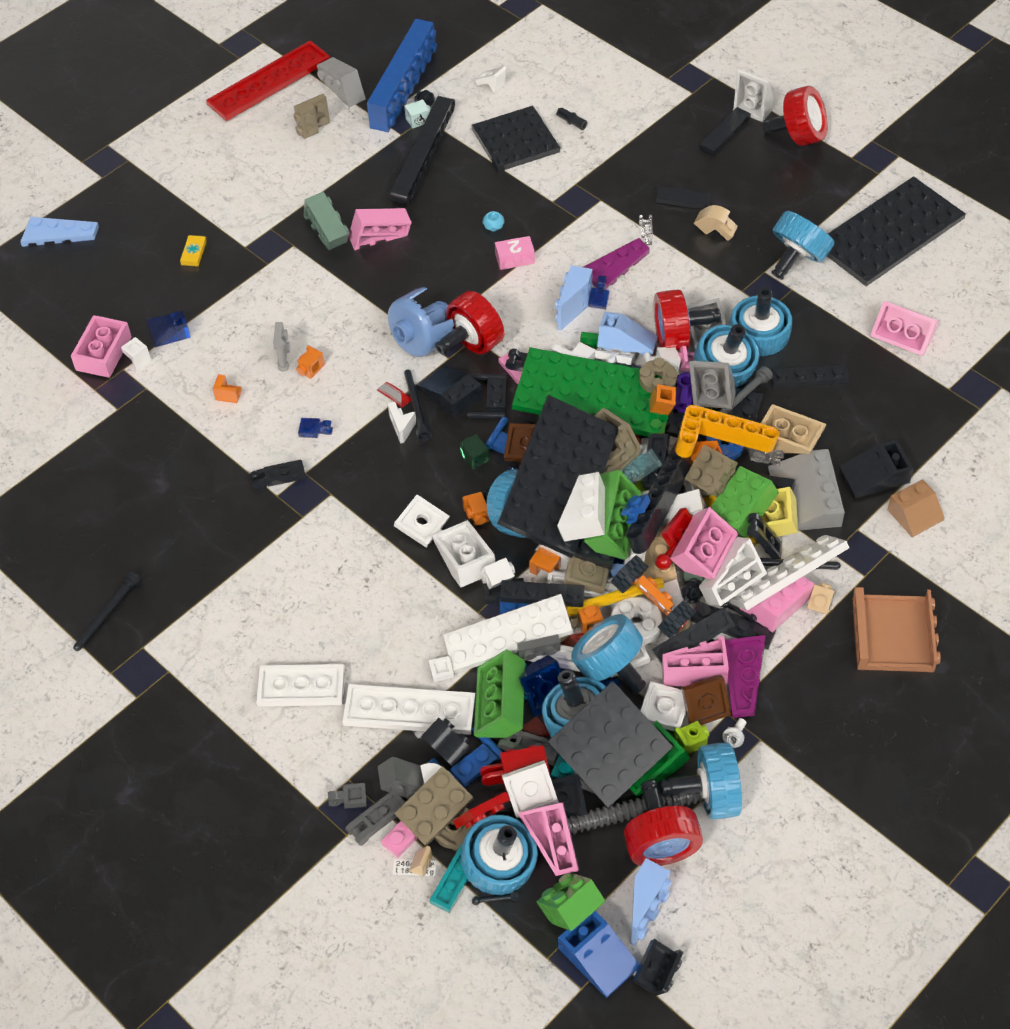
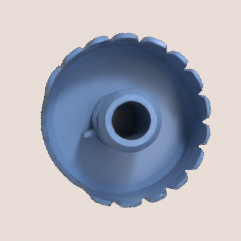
[388,287,454,357]

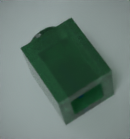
[460,434,489,469]

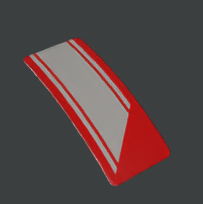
[377,382,411,408]

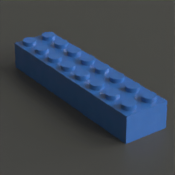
[367,19,437,133]

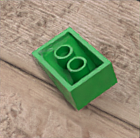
[630,720,690,796]

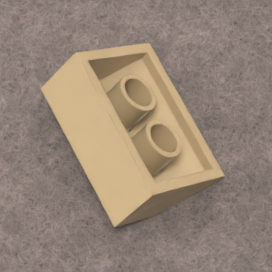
[633,525,677,585]

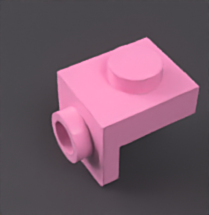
[678,346,694,372]

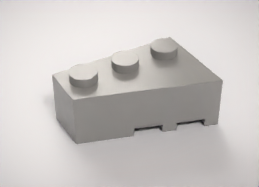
[317,57,366,108]

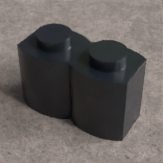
[421,717,471,767]

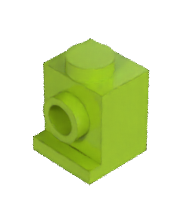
[674,721,709,754]

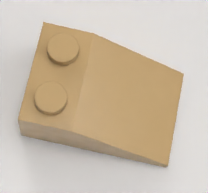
[761,404,826,454]

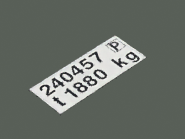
[393,859,436,876]

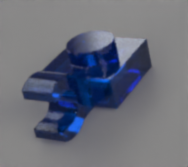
[588,275,610,310]
[298,418,333,438]

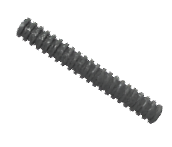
[567,793,704,834]

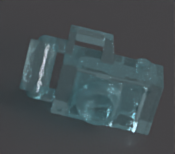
[623,449,662,480]

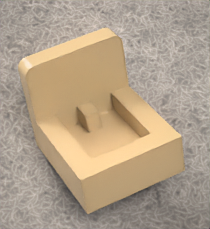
[807,582,835,615]

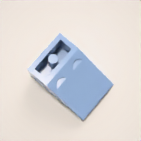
[555,265,592,330]
[597,312,658,355]
[631,858,672,946]

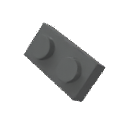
[517,634,560,660]

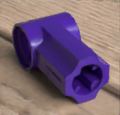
[674,373,693,413]

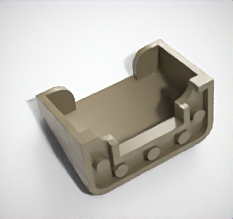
[594,408,641,473]

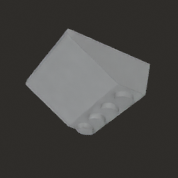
[768,449,845,531]

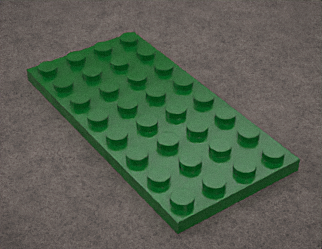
[512,347,677,437]

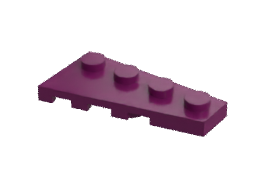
[583,238,650,294]
[725,635,766,718]

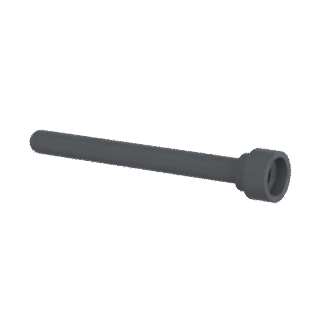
[718,366,773,414]

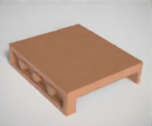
[852,587,940,672]

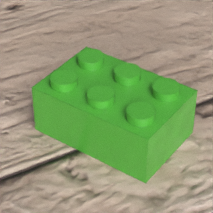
[710,466,779,538]

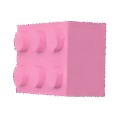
[71,315,132,378]

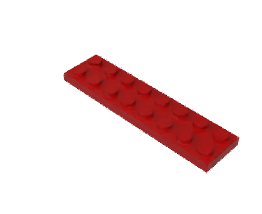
[206,41,330,121]

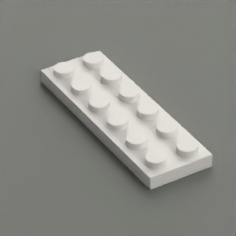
[729,535,849,610]
[443,594,574,674]
[342,684,475,735]

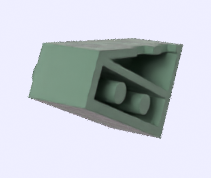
[304,192,349,250]

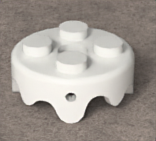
[611,597,663,645]

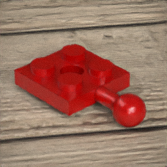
[655,508,692,570]
[453,792,510,829]

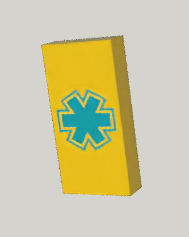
[180,235,207,266]

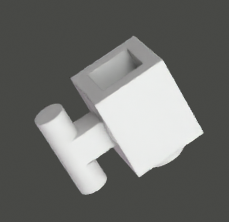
[643,347,680,372]
[481,558,515,589]

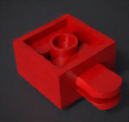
[480,745,549,791]

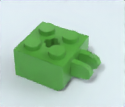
[536,872,605,931]

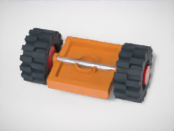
[611,555,696,639]

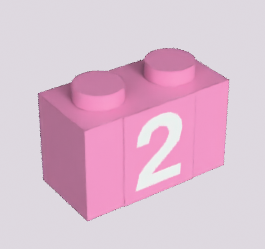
[495,236,535,270]

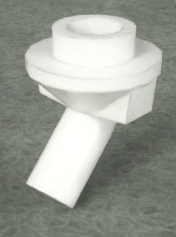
[723,718,747,748]

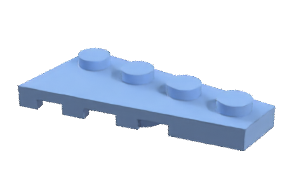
[20,217,99,247]

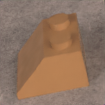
[887,479,944,538]

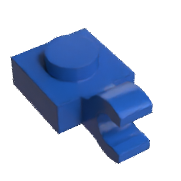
[622,494,651,524]

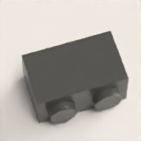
[378,757,424,799]

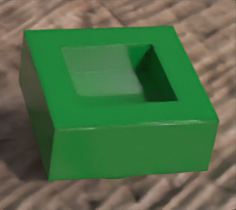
[580,332,599,350]

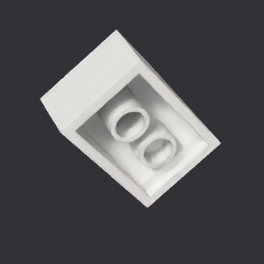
[733,70,774,122]
[432,520,495,587]

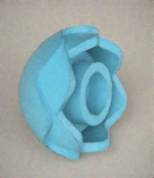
[482,211,505,231]

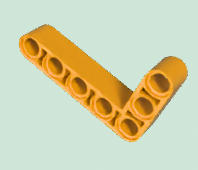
[675,405,780,458]

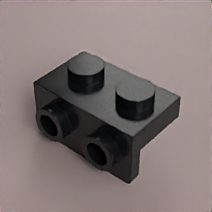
[633,939,683,996]

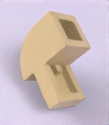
[694,205,738,241]

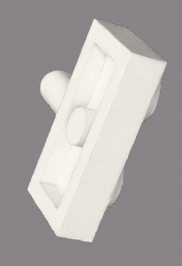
[595,347,636,365]

